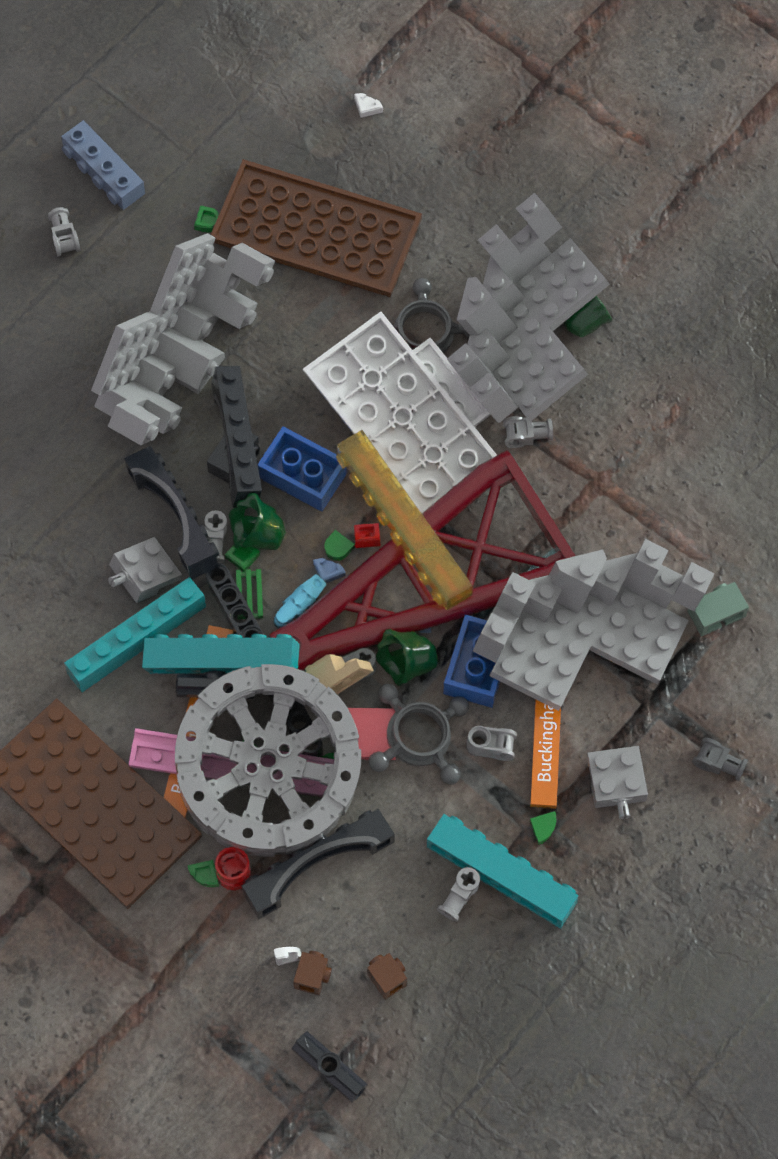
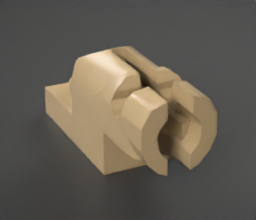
[305,654,373,694]

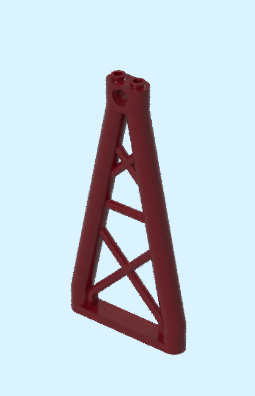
[268,450,575,671]

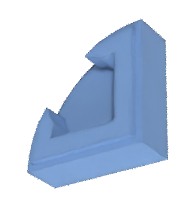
[313,558,346,583]

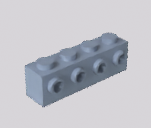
[61,120,145,210]

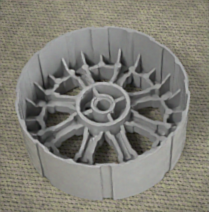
[175,664,361,857]

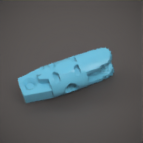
[273,574,327,628]

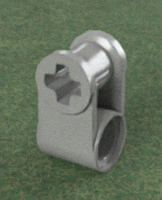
[466,726,517,761]

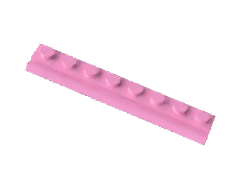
[129,728,334,797]

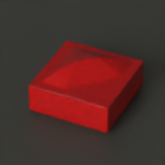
[354,523,381,548]

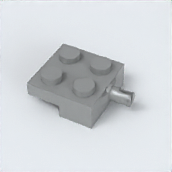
[108,537,182,603]
[587,746,648,819]

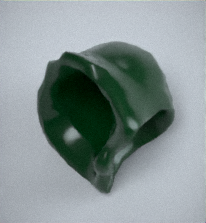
[563,296,613,338]
[229,493,286,550]
[375,629,438,687]

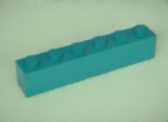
[64,577,206,692]
[142,634,300,674]
[427,814,579,929]

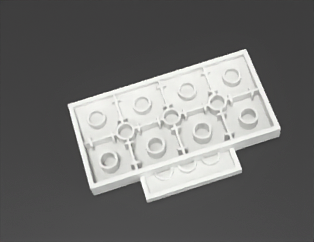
[303,312,497,515]

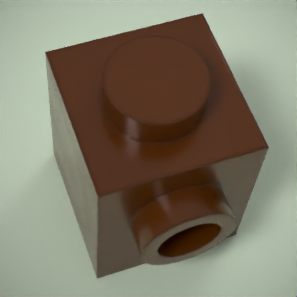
[293,951,332,996]
[367,953,407,1000]

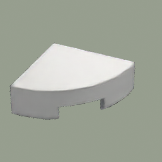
[354,93,383,118]
[274,947,301,966]

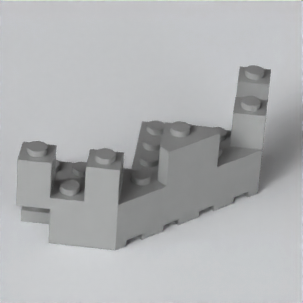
[447,193,610,423]
[91,233,275,445]
[473,539,714,711]

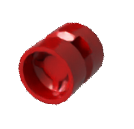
[215,847,251,891]

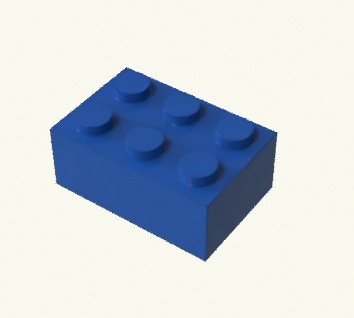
[257,426,347,511]
[443,615,500,708]

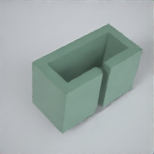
[687,582,749,637]

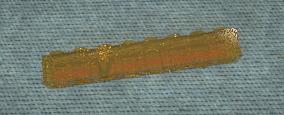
[336,430,473,610]

